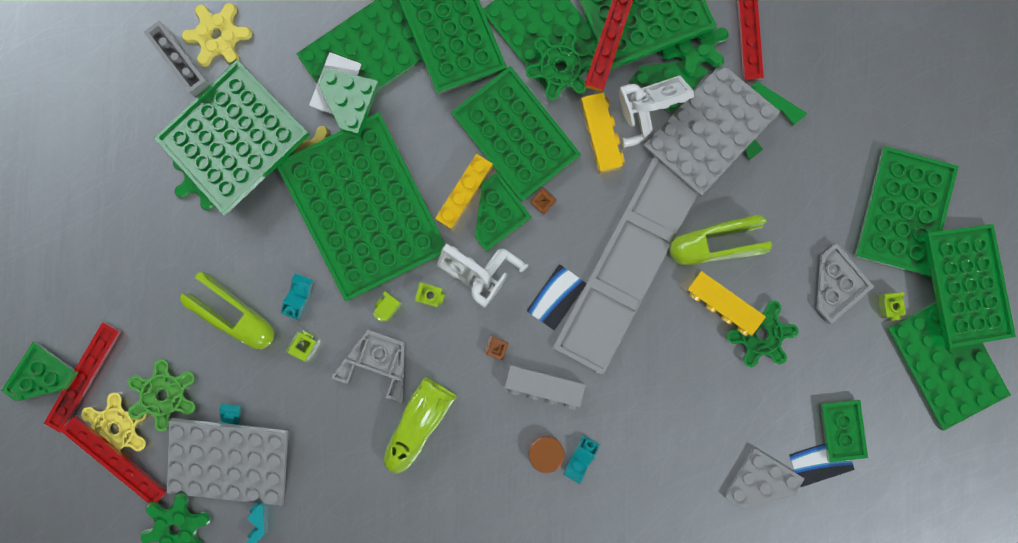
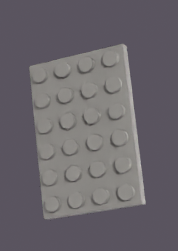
[644,65,780,196]
[167,418,288,506]

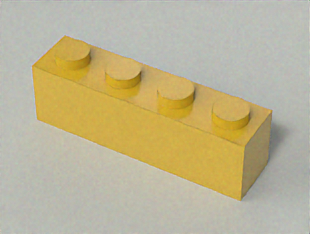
[580,92,625,174]
[435,154,493,231]
[688,271,766,336]

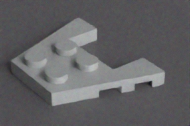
[331,330,405,403]

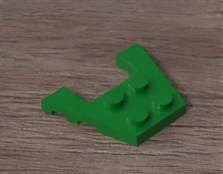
[745,81,807,161]

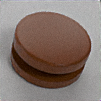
[528,436,565,473]

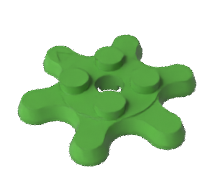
[128,359,195,432]

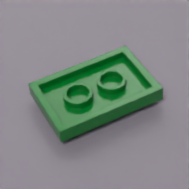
[820,400,868,462]

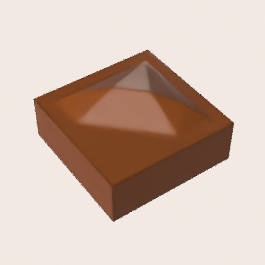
[530,187,557,214]
[484,336,509,361]

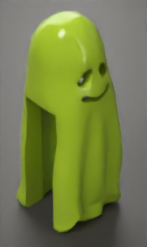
[670,215,772,265]
[179,272,274,350]
[383,377,457,474]

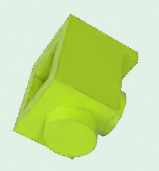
[415,282,445,307]
[373,291,402,322]
[878,292,906,321]
[285,330,316,362]

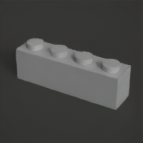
[144,21,210,97]
[505,365,586,410]

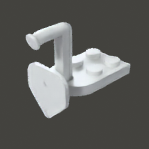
[618,75,694,149]
[437,244,528,308]

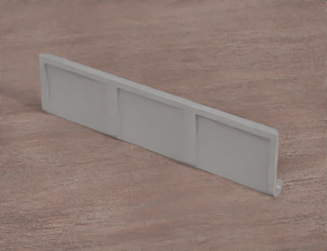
[553,156,698,375]

